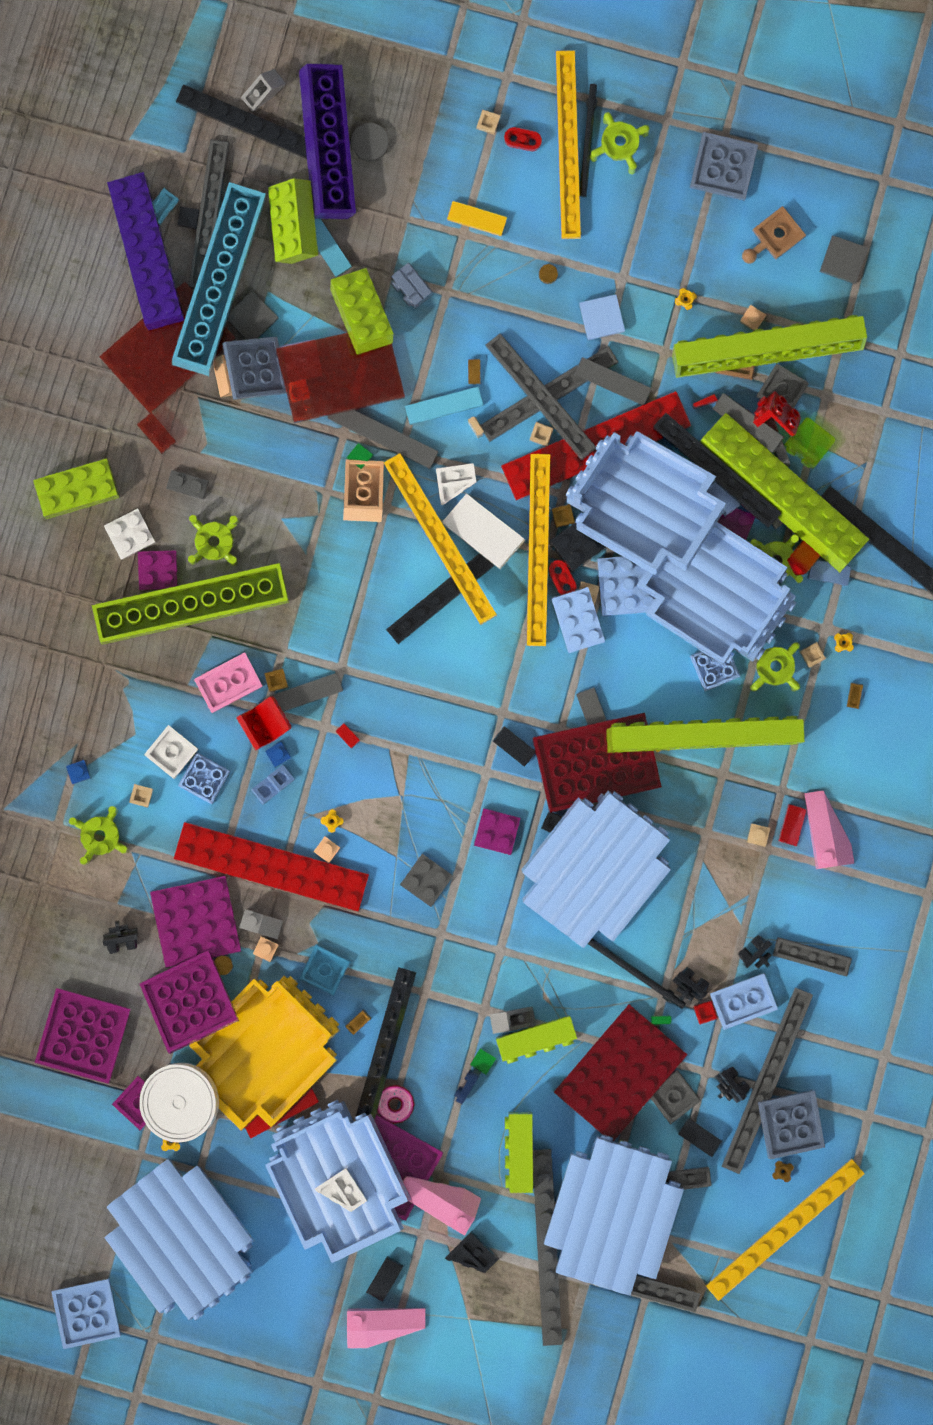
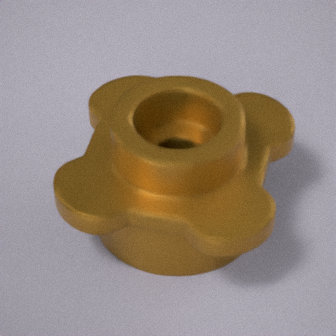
[772,1161,794,1182]

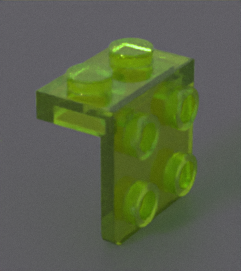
[784,417,835,469]

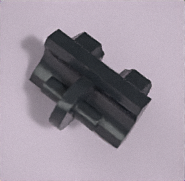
[103,920,138,954]
[738,935,772,969]
[672,967,709,1002]
[714,1067,750,1103]

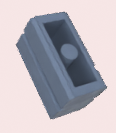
[391,263,433,309]

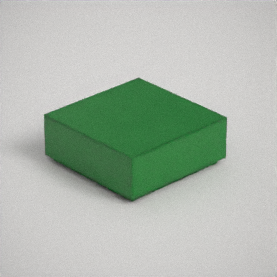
[346,443,373,469]
[651,1016,671,1024]
[470,1048,496,1075]

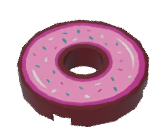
[377,1085,415,1124]

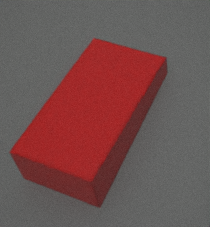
[692,394,718,409]
[335,723,360,749]

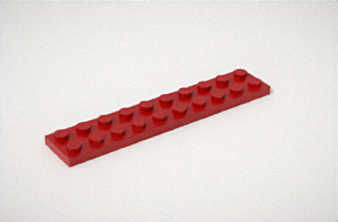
[501,391,691,501]
[173,822,369,912]

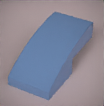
[807,560,851,586]
[251,765,295,805]

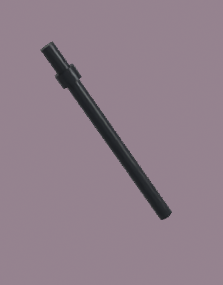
[579,84,598,197]
[588,938,686,1009]

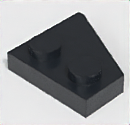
[445,1231,499,1273]

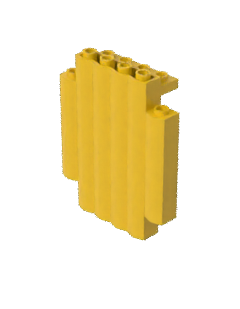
[189,976,340,1131]

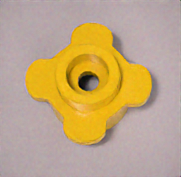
[675,288,697,310]
[834,633,854,652]
[320,809,344,833]
[161,1139,181,1151]

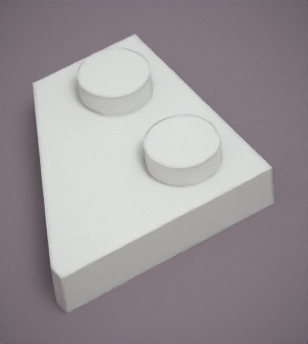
[436,463,476,505]
[315,1168,367,1212]

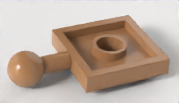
[742,206,806,264]

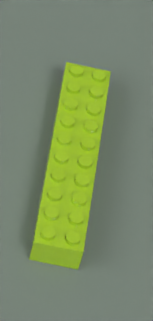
[672,315,867,378]
[700,413,869,573]
[92,563,289,645]
[607,716,805,753]

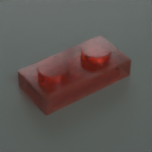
[137,413,176,454]

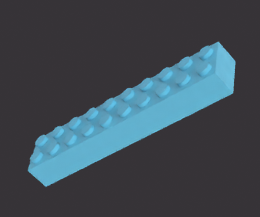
[172,182,266,376]

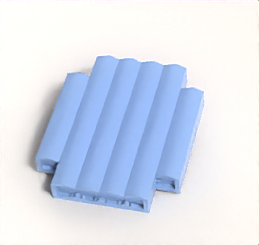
[566,431,726,575]
[637,522,797,665]
[521,791,671,948]
[265,1100,411,1263]
[544,1135,684,1296]
[105,1159,255,1321]

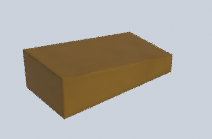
[468,359,480,384]
[847,683,863,709]
[345,1009,371,1035]

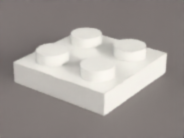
[104,509,156,560]
[144,725,199,779]

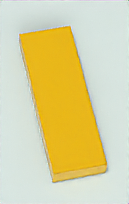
[447,201,507,237]

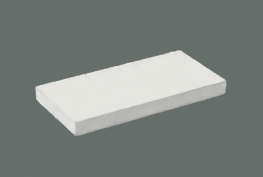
[442,494,525,570]

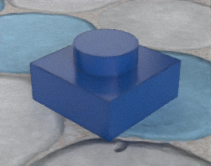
[265,742,291,768]
[66,760,91,784]

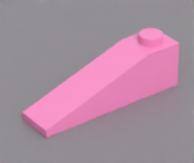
[804,791,855,869]
[403,1176,481,1236]
[347,1308,425,1348]

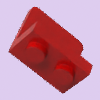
[753,391,801,436]
[236,696,291,751]

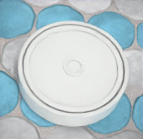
[140,1063,219,1142]

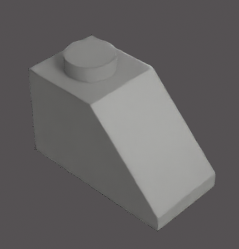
[241,69,286,112]
[239,909,283,939]
[490,1006,536,1034]

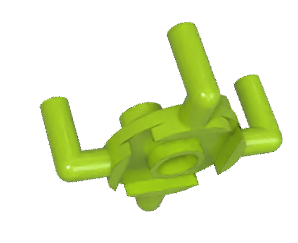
[590,112,650,174]
[188,515,239,566]
[750,534,803,583]
[750,642,800,692]
[69,806,129,865]

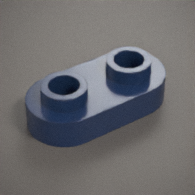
[454,1068,482,1105]

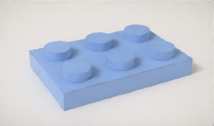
[552,587,605,653]
[710,973,778,1030]

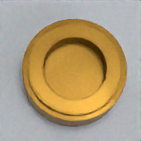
[539,264,558,284]
[214,956,233,975]

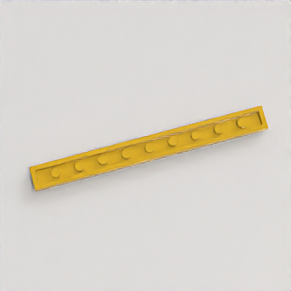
[556,50,581,239]
[384,453,497,625]
[527,454,550,646]
[705,1159,865,1301]

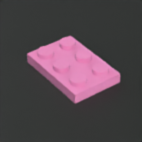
[194,653,263,713]

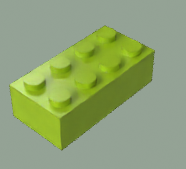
[268,178,318,264]
[330,268,394,355]
[33,458,120,519]
[496,1015,577,1064]
[505,1112,533,1193]

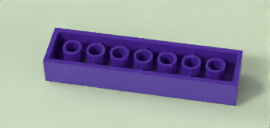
[299,64,356,219]
[107,172,185,331]

